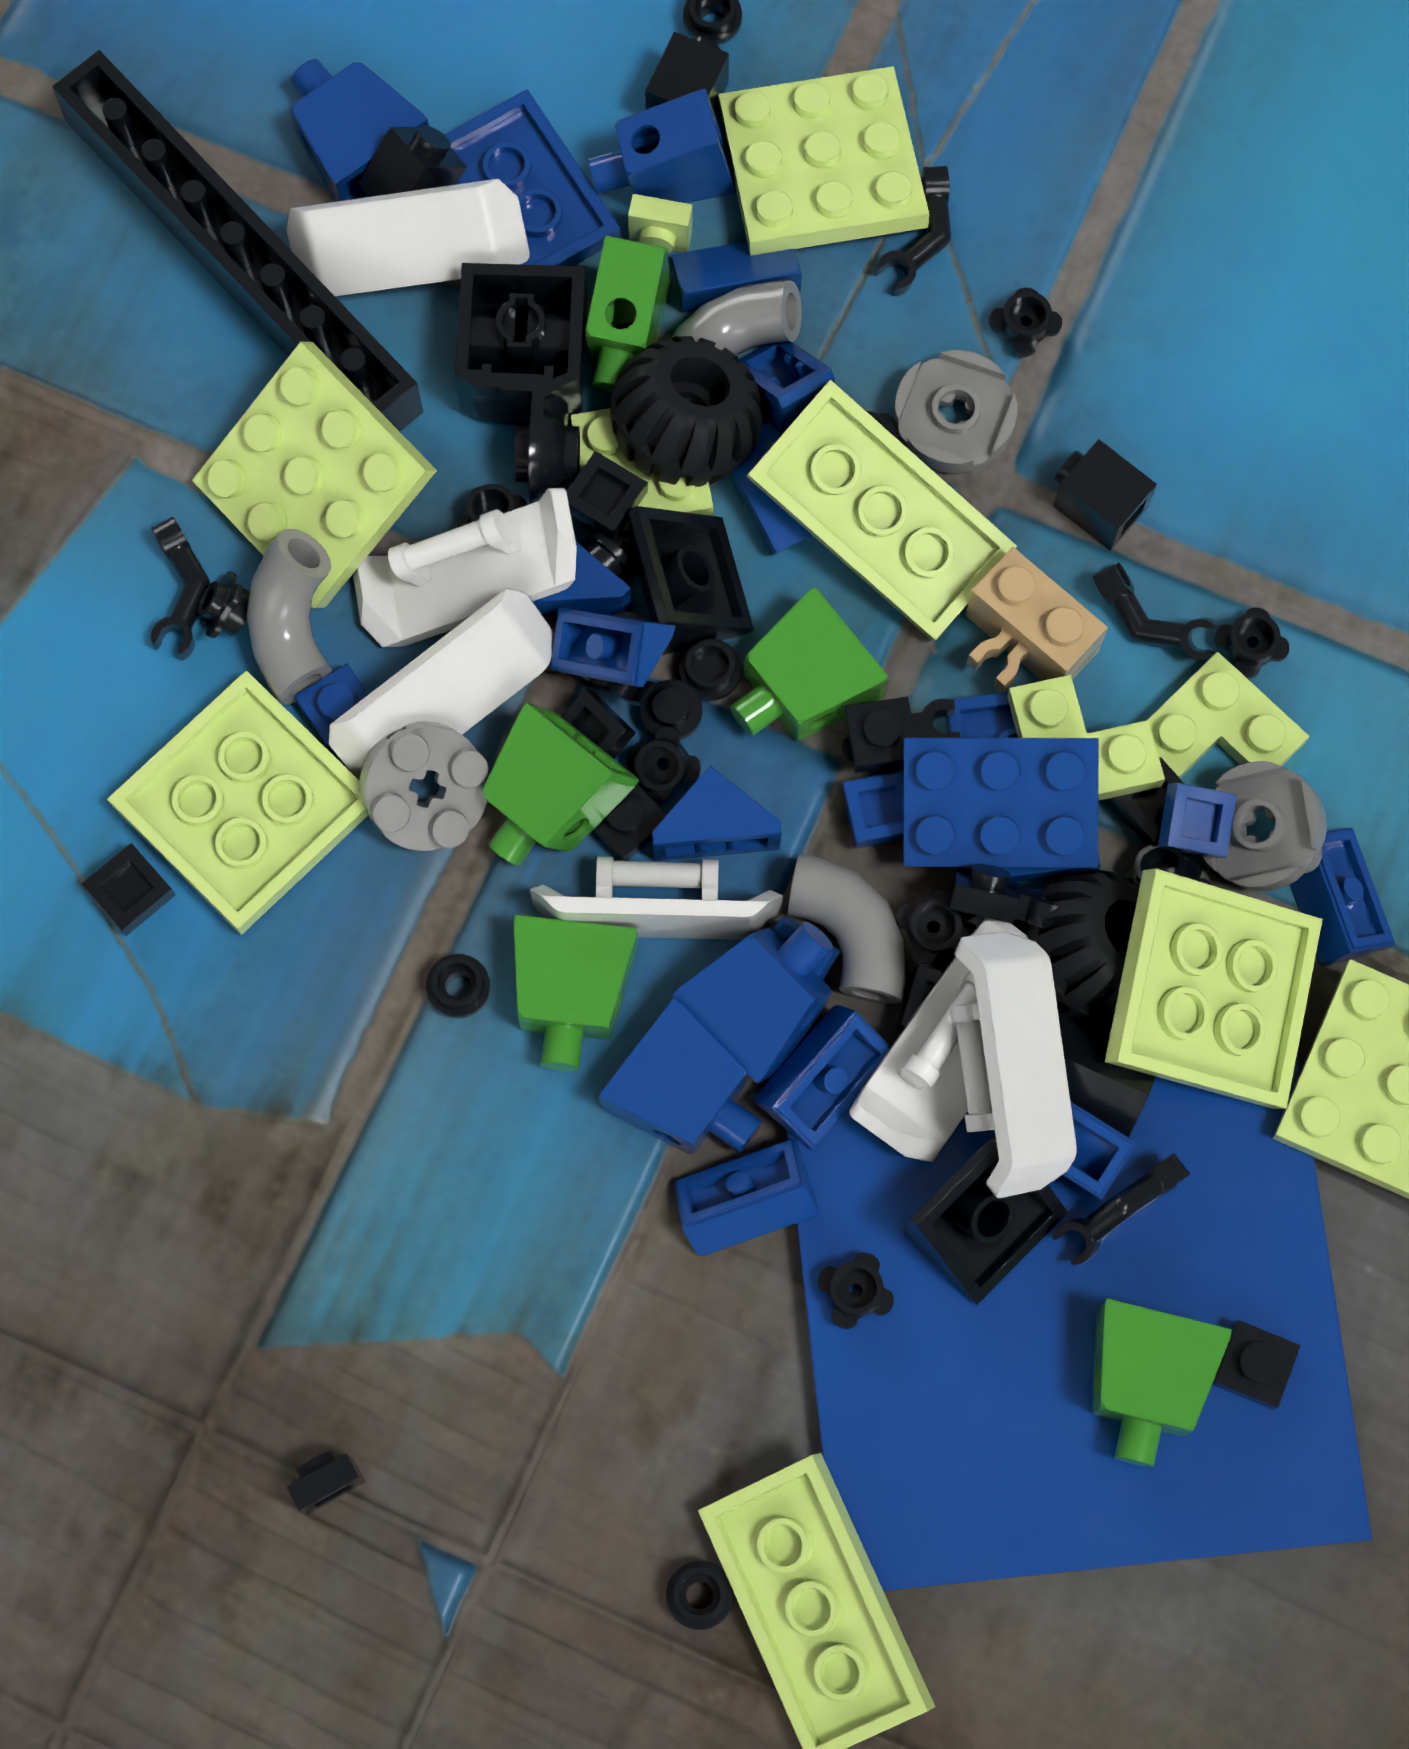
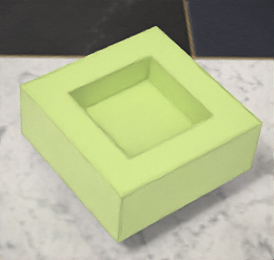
[628,194,693,254]

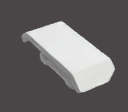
[286,179,530,296]
[353,488,577,647]
[329,588,555,781]
[530,856,783,940]
[849,917,1028,1162]
[950,932,1077,1198]

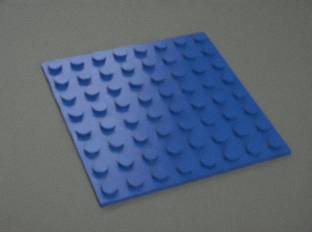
[786,1052,1372,1591]

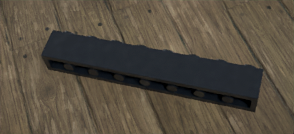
[52,50,423,432]

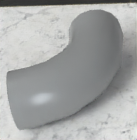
[672,280,802,356]
[247,529,332,705]
[788,854,906,1004]

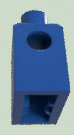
[291,59,429,202]
[588,88,736,203]
[672,921,833,1083]
[599,998,763,1155]

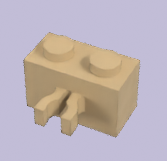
[965,547,1108,693]

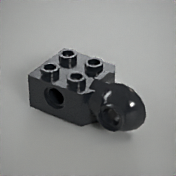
[455,263,588,504]

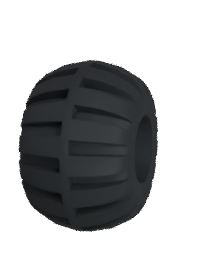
[610,336,763,487]
[1021,869,1140,1026]

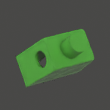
[585,235,671,392]
[730,587,889,740]
[483,702,639,866]
[514,915,638,1071]
[1092,1298,1232,1467]

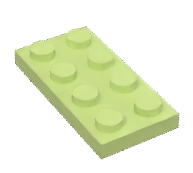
[746,380,1017,641]
[698,1453,935,1749]

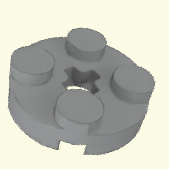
[894,350,1018,474]
[359,721,488,851]
[1203,761,1327,891]

